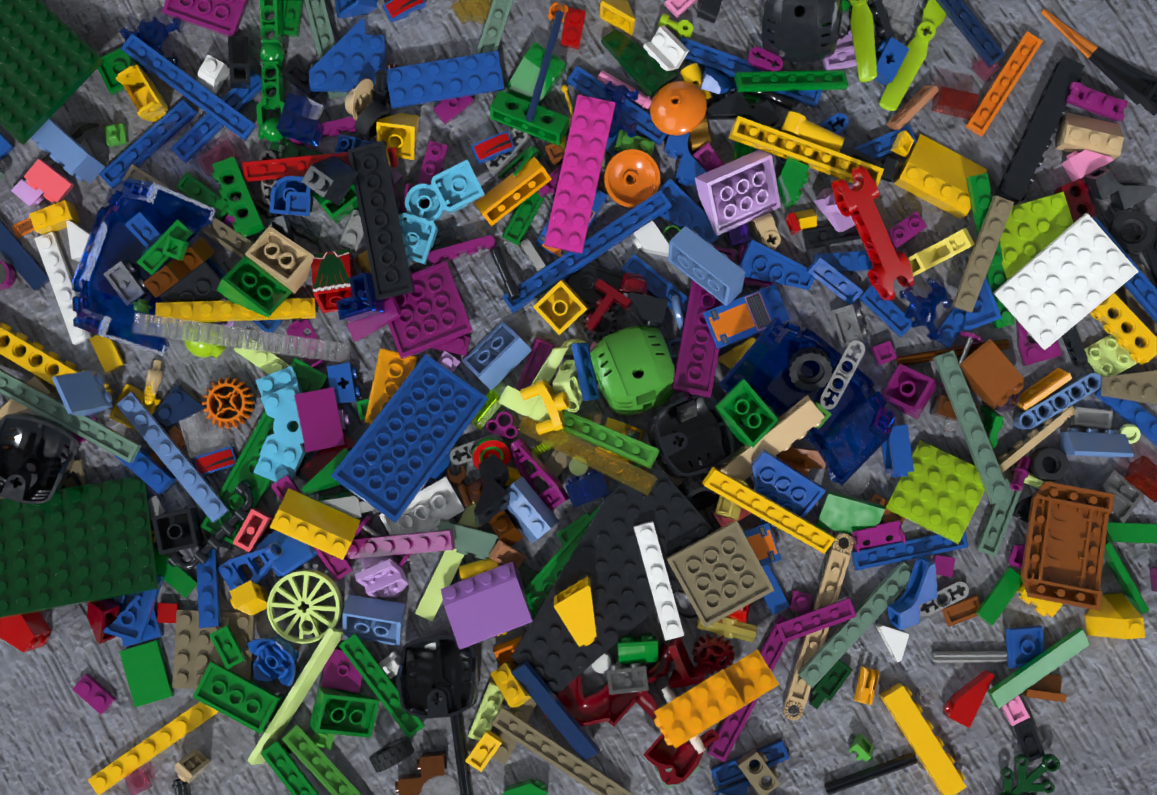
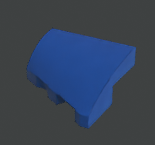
[701,66,736,94]

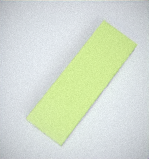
[468,681,504,741]

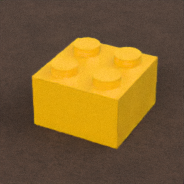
[533,280,590,335]

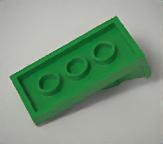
[192,661,284,734]

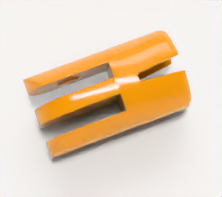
[853,666,880,705]

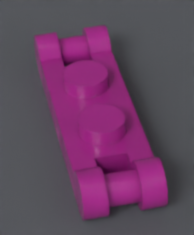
[1066,82,1128,121]
[289,117,358,146]
[428,236,496,265]

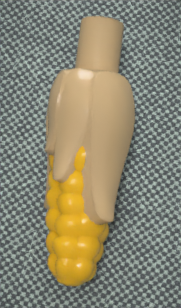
[144,360,162,405]

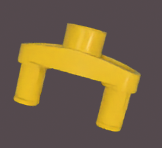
[520,379,570,435]

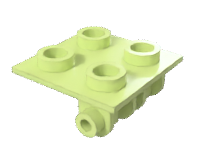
[1084,334,1137,377]

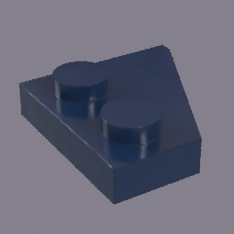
[152,385,207,427]

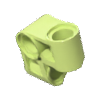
[553,359,583,412]

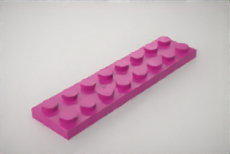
[544,95,616,254]

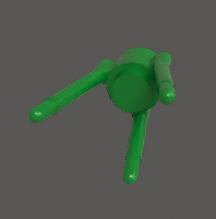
[497,146,542,178]

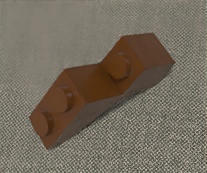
[143,237,216,298]
[466,477,524,546]
[395,751,447,795]

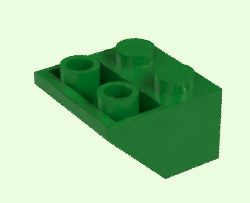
[776,157,810,209]
[313,184,358,224]
[617,633,658,664]

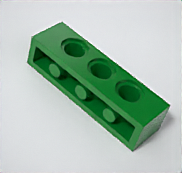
[490,90,569,146]
[211,156,265,238]

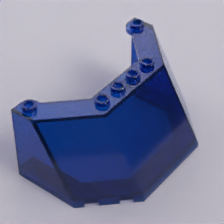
[72,178,216,356]
[719,317,896,486]

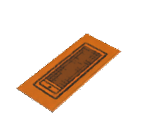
[11,217,35,239]

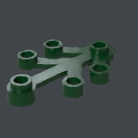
[998,754,1060,795]

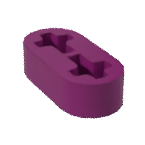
[747,47,783,72]

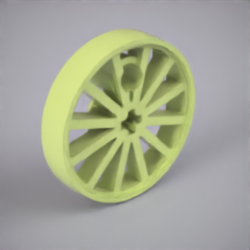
[267,569,343,644]

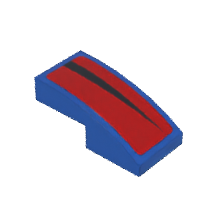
[382,0,427,23]
[470,131,515,165]
[193,447,236,476]

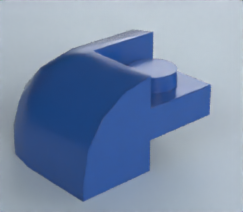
[270,176,312,216]

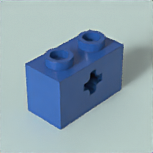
[875,37,909,85]
[327,363,361,405]

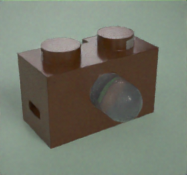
[930,395,979,433]

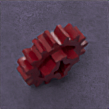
[692,633,735,675]

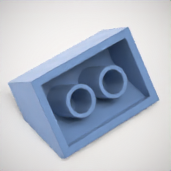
[462,321,532,390]
[1059,428,1134,457]
[505,477,559,543]
[343,595,406,646]

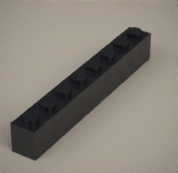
[994,56,1085,205]

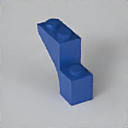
[664,132,706,189]
[888,556,938,630]

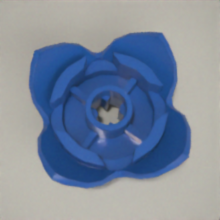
[247,635,299,686]

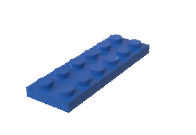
[385,51,505,109]

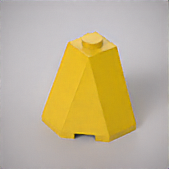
[1084,593,1146,639]

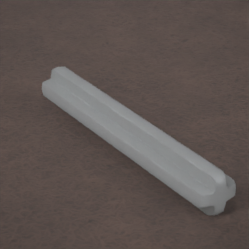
[932,651,1008,663]

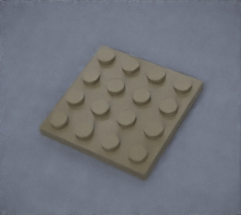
[666,520,774,628]
[172,609,256,689]

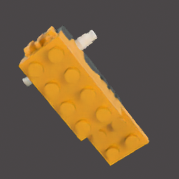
[653,649,779,754]

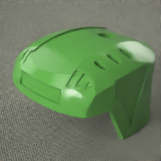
[590,326,675,415]

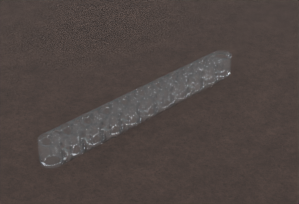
[132,313,352,364]

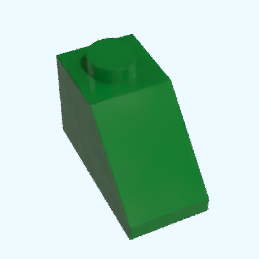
[502,779,548,795]

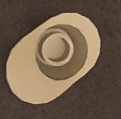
[345,79,374,121]

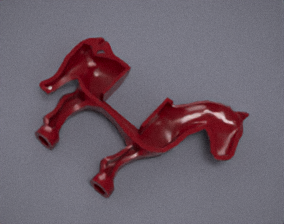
[545,643,719,785]

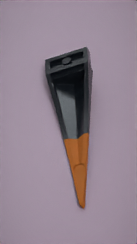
[1041,9,1157,116]

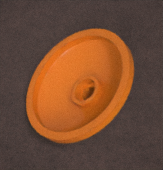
[650,81,707,136]
[604,149,660,208]

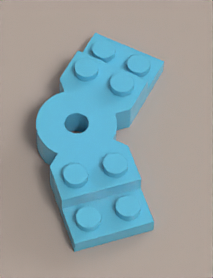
[401,160,485,265]
[253,366,306,482]

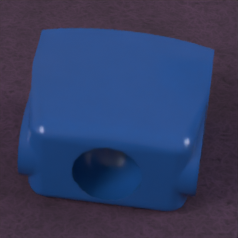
[256,530,318,578]

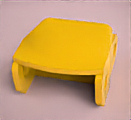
[115,65,169,122]

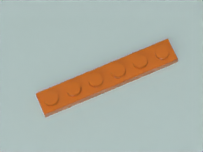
[965,31,1043,137]

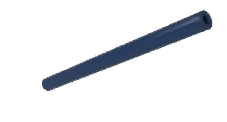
[526,11,564,122]

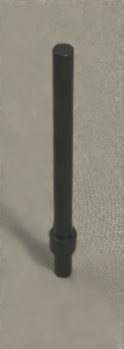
[219,181,319,244]

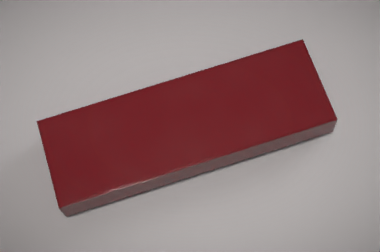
[300,430,355,480]

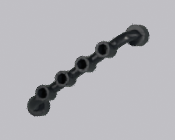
[167,480,254,570]

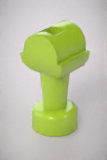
[658,13,694,39]

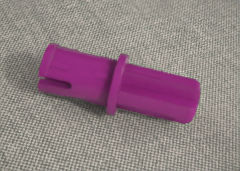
[1009,455,1030,491]

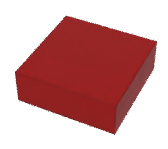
[785,212,801,235]
[157,602,179,623]

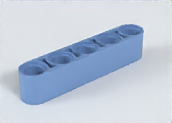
[1013,373,1102,430]

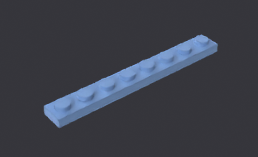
[116,392,230,522]

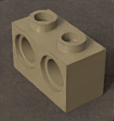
[736,748,780,795]

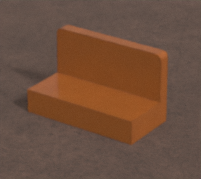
[1021,674,1067,702]

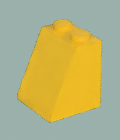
[554,576,597,647]

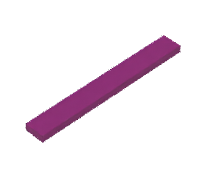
[707,615,788,762]

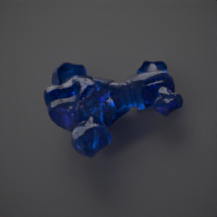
[119,17,182,73]
[604,81,639,138]
[899,276,953,340]

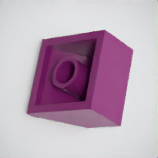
[881,364,936,420]

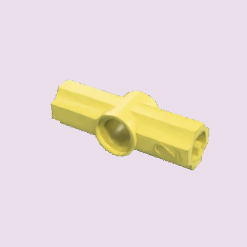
[696,616,757,642]

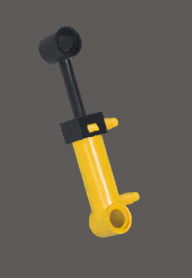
[781,111,901,183]

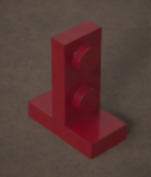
[585,279,631,332]
[668,637,711,689]

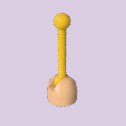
[561,85,574,129]

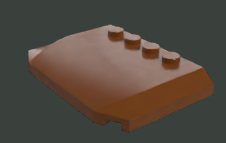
[1021,481,1114,611]

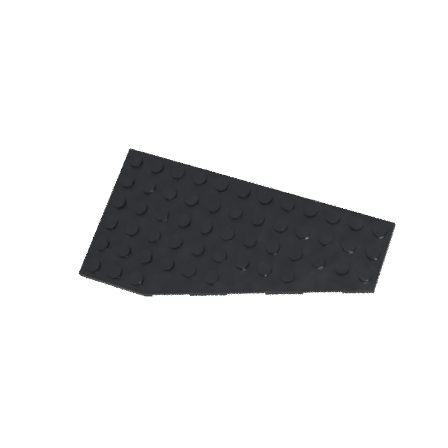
[512,461,715,695]

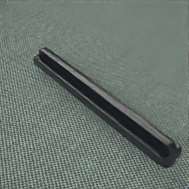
[450,713,472,795]
[824,753,918,795]

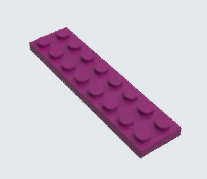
[672,246,737,398]

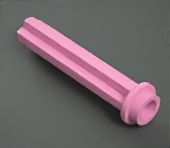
[597,71,652,110]

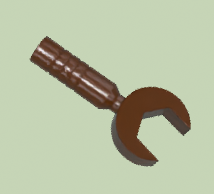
[447,465,473,507]

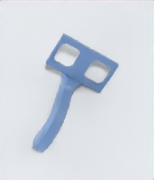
[668,295,684,359]

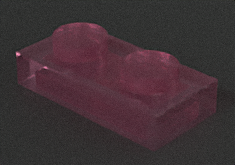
[196,139,240,177]

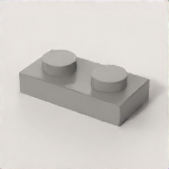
[339,209,364,252]

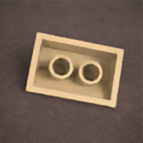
[1055,112,1124,160]
[245,226,314,294]

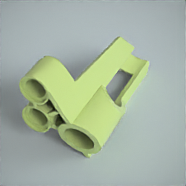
[498,339,586,422]

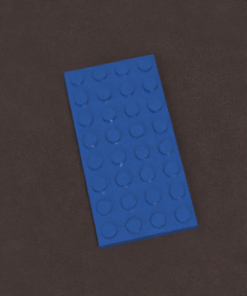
[331,354,488,523]

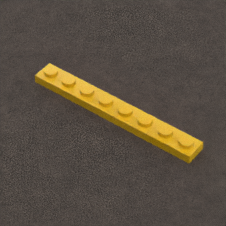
[156,298,316,324]
[702,467,835,554]
[88,702,218,795]

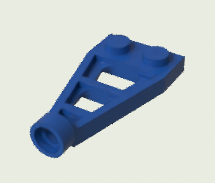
[217,542,283,590]

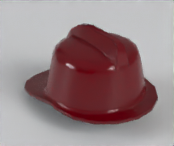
[616,273,652,297]

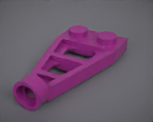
[1016,320,1062,366]
[509,438,570,510]

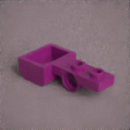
[399,140,448,222]

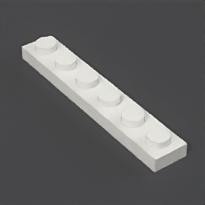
[34,232,93,345]
[634,521,684,641]

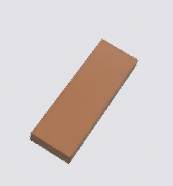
[886,85,939,130]

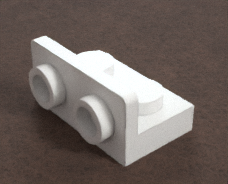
[643,26,689,71]

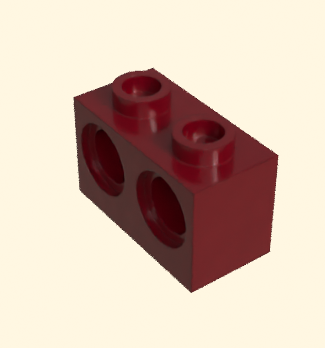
[1054,179,1095,223]

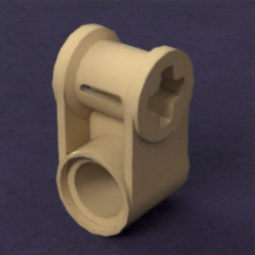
[751,213,781,250]

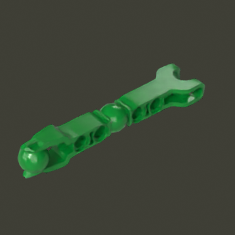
[256,0,290,142]

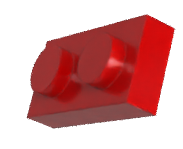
[561,7,586,50]

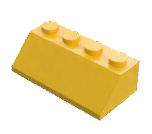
[270,488,360,560]

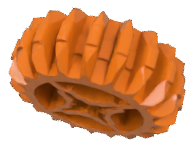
[202,377,255,429]

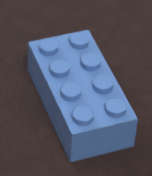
[30,118,105,183]
[668,226,746,306]

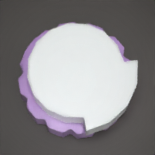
[592,651,613,673]

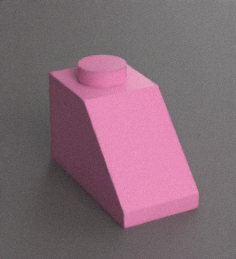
[1061,150,1113,182]

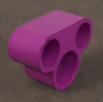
[486,411,518,439]

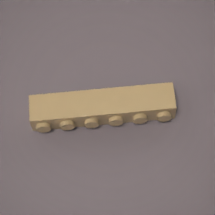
[717,395,825,482]

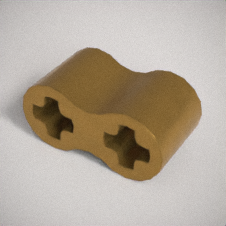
[689,114,711,152]

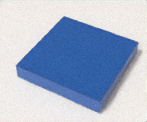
[1006,625,1045,668]

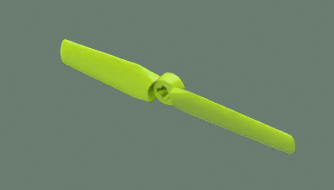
[849,0,877,82]
[879,0,947,111]

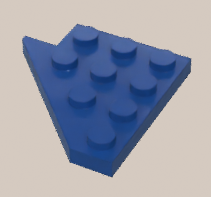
[309,19,386,93]
[751,449,826,529]

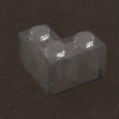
[876,0,919,36]
[179,415,233,458]

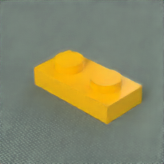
[465,729,503,772]

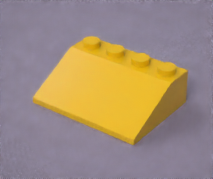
[893,134,987,219]

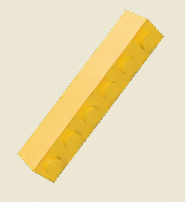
[879,682,967,795]

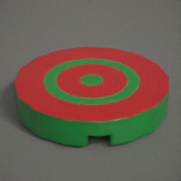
[472,437,511,470]

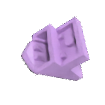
[814,183,855,232]
[355,555,409,599]

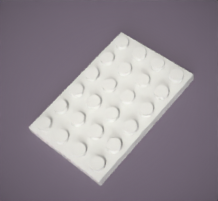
[993,213,1139,350]

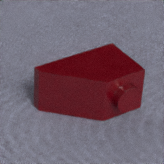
[87,598,120,644]

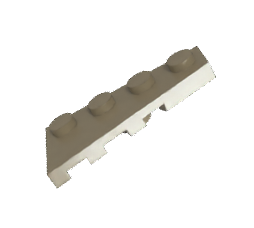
[1101,370,1157,405]

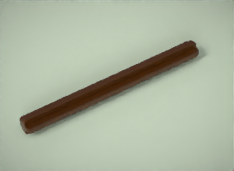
[896,339,1010,366]

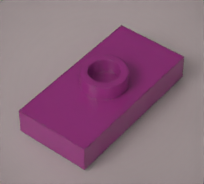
[433,96,474,125]
[693,142,725,172]

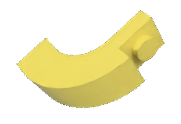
[908,228,975,277]

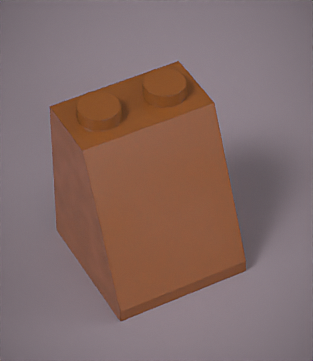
[960,339,1024,410]

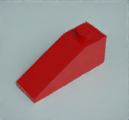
[943,670,994,728]

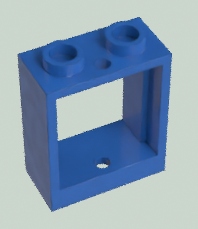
[879,424,914,477]

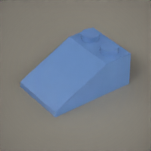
[52,371,113,417]

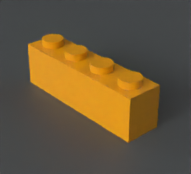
[474,157,552,226]

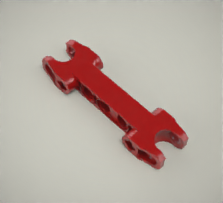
[832,166,914,301]

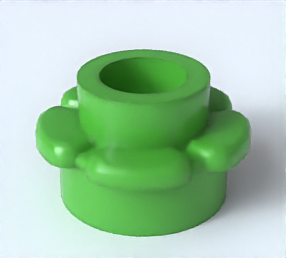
[132,299,152,314]

